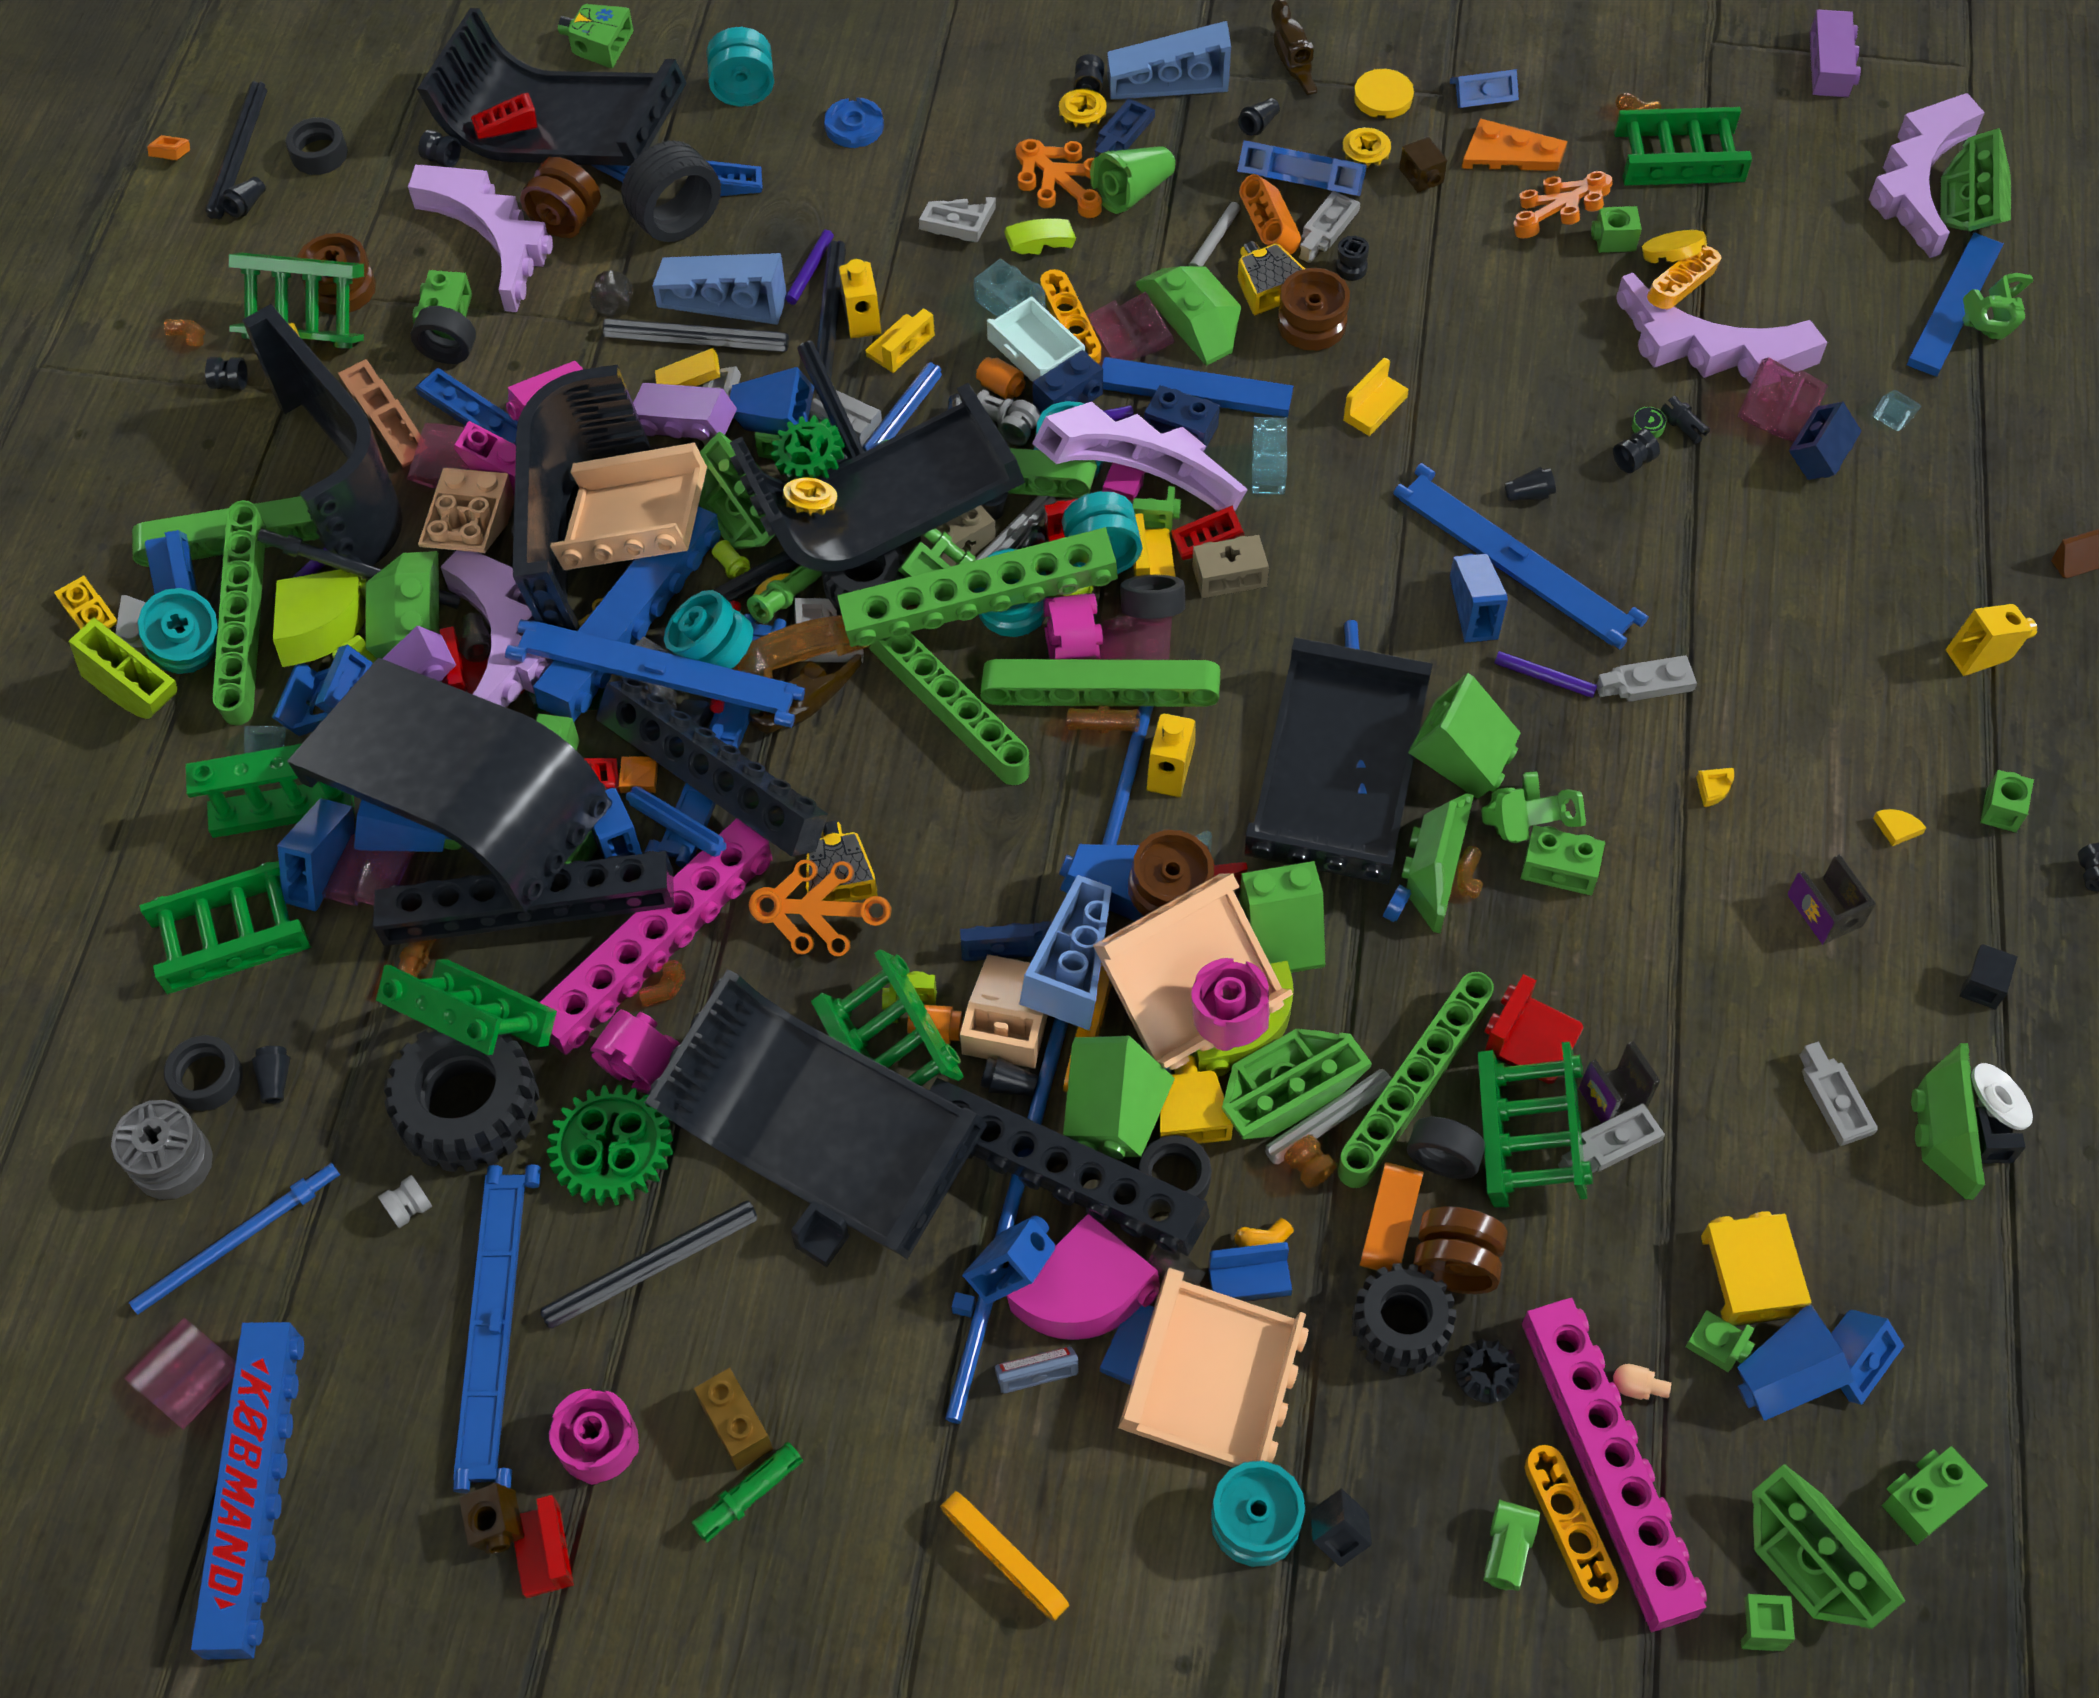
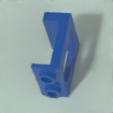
[272,644,373,736]

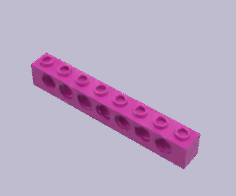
[539,818,772,1055]
[1521,1297,1707,1633]

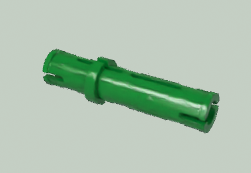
[691,1442,804,1543]

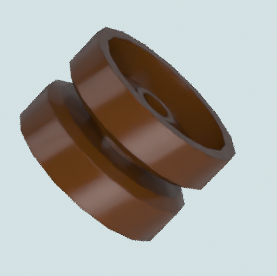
[520,157,601,238]
[297,233,376,315]
[1278,268,1350,351]
[1128,829,1214,916]
[1413,1206,1508,1294]

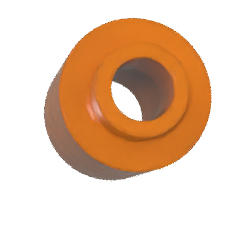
[976,357,1025,399]
[907,1005,962,1044]

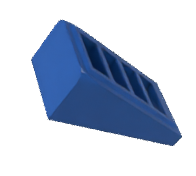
[706,160,762,196]

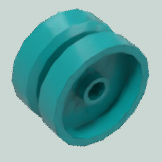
[706,27,774,106]
[1061,491,1143,574]
[974,548,1050,637]
[138,588,218,674]
[664,590,754,669]
[1211,1461,1305,1567]

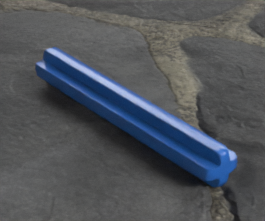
[863,362,942,452]
[626,786,727,857]

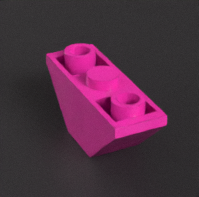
[454,421,516,496]

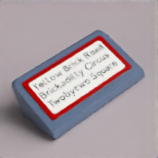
[995,1346,1078,1394]

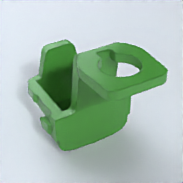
[1962,273,2033,340]
[1481,788,1586,843]

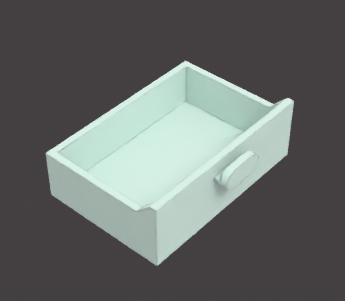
[987,296,1085,382]

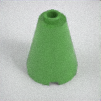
[1090,146,1175,214]

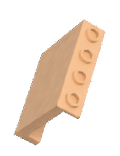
[550,443,707,570]
[1093,873,1293,1070]
[1118,1268,1309,1468]

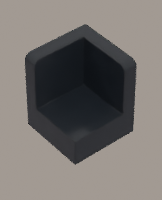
[1959,944,2018,1010]
[1975,1107,2026,1163]
[791,1200,849,1267]
[1311,1488,1372,1567]

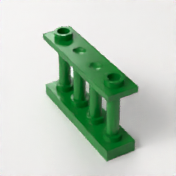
[1614,107,1752,186]
[229,252,364,348]
[186,744,355,838]
[139,861,311,995]
[811,949,964,1086]
[376,959,557,1055]
[1478,1042,1593,1208]

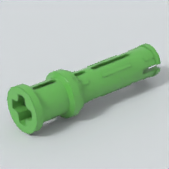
[747,565,822,624]

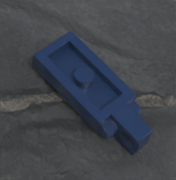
[1094,98,1155,158]
[960,921,1052,962]

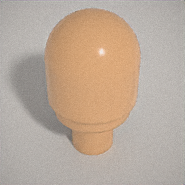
[1613,1364,1672,1400]

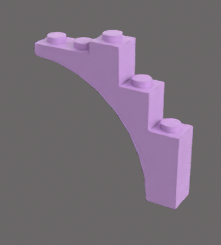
[1869,93,1984,258]
[408,165,553,312]
[1617,273,1827,388]
[1032,402,1248,511]
[441,550,553,708]

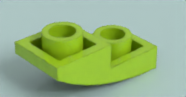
[1004,219,1076,255]

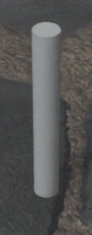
[1189,202,1241,267]

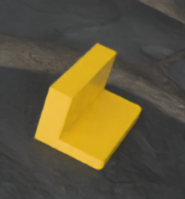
[866,308,935,373]
[1343,357,1409,436]
[1133,514,1175,577]

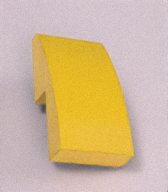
[54,575,117,630]

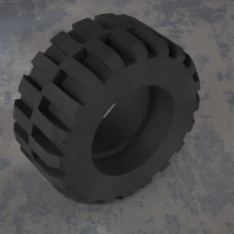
[384,1029,539,1172]

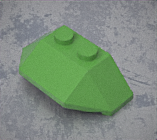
[1940,128,2011,231]
[1136,266,1241,366]
[699,432,776,550]
[366,551,439,659]
[1401,793,1474,933]
[1222,1029,1372,1139]
[1911,1043,1985,1200]
[1752,1464,1905,1629]

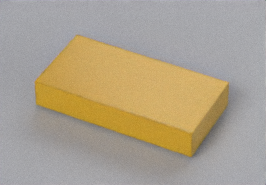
[655,348,720,386]

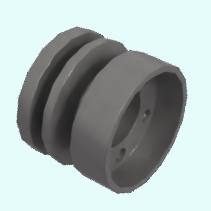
[111,1100,213,1200]

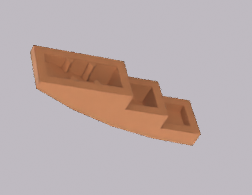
[338,359,431,468]

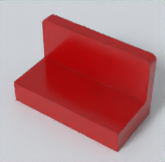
[514,1494,574,1598]

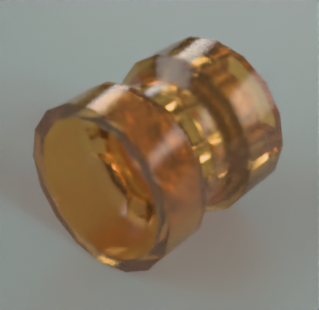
[1283,1134,1338,1189]

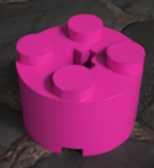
[1044,593,1103,660]
[1191,958,1270,1051]
[590,1009,680,1094]
[549,1389,639,1485]

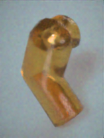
[1615,93,1661,110]
[164,319,206,346]
[1457,846,1483,899]
[638,960,686,1007]

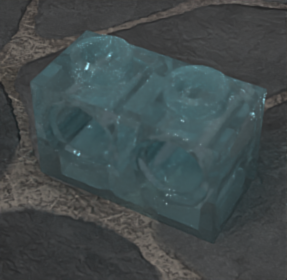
[974,258,1045,317]
[1252,417,1287,495]

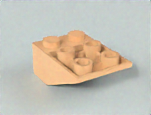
[418,468,515,553]
[960,954,1048,1069]

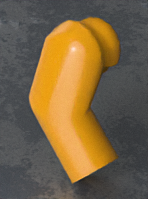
[1234,1218,1294,1247]

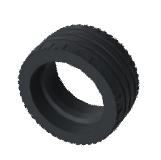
[621,140,721,242]

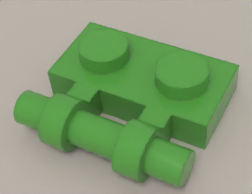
[898,528,976,601]

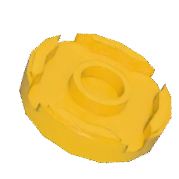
[1354,69,1414,119]
[1642,230,1707,263]

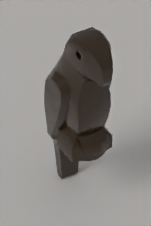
[1271,0,1317,95]
[750,654,862,734]

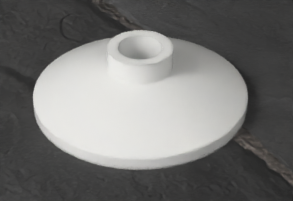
[1971,1063,2033,1130]

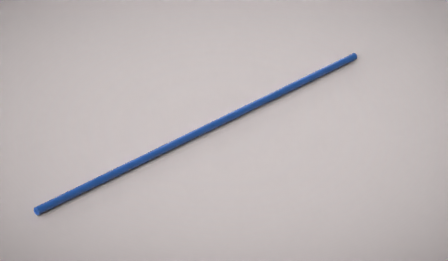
[945,706,1154,1424]

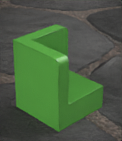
[1741,1594,1795,1651]

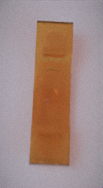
[732,615,870,678]

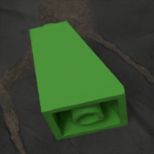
[1408,673,1521,799]
[1239,861,1325,973]
[1063,1036,1175,1159]

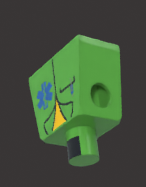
[558,4,634,68]

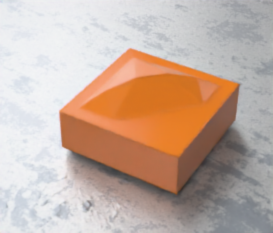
[147,135,190,160]
[619,756,658,793]

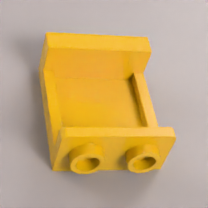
[1701,1211,1811,1325]

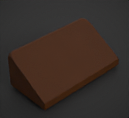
[2051,529,2099,579]

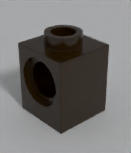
[1399,136,1447,192]
[459,1483,524,1554]

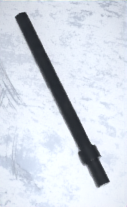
[257,528,461,609]

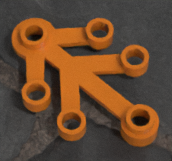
[1015,139,1102,218]
[1513,171,1613,238]
[749,859,891,956]

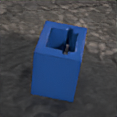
[952,1292,975,1318]

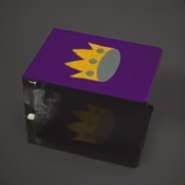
[1788,854,1876,945]
[1579,1041,1660,1124]

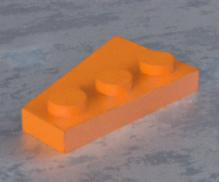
[1462,118,1568,171]

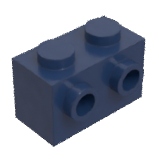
[1033,350,1103,414]
[1144,385,1220,452]
[1789,401,1862,480]

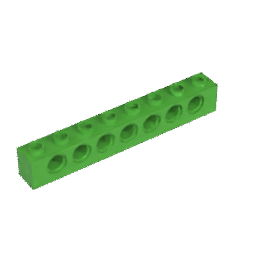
[837,527,1118,647]

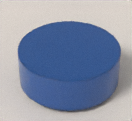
[1382,884,1411,922]

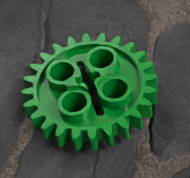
[547,1085,673,1206]

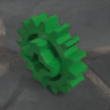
[771,415,845,481]

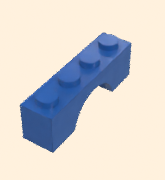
[1237,140,1367,196]

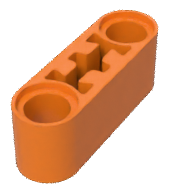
[1240,174,1301,255]
[1360,1162,1423,1272]

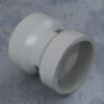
[998,400,1041,446]
[378,1175,432,1228]

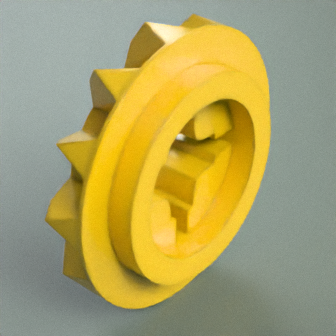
[1059,89,1107,128]
[1342,128,1391,168]
[783,477,837,516]

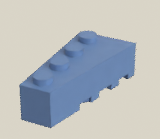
[1107,21,1231,100]
[653,253,787,325]
[1019,875,1112,1031]

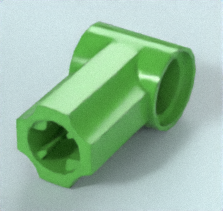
[1483,1499,1540,1591]

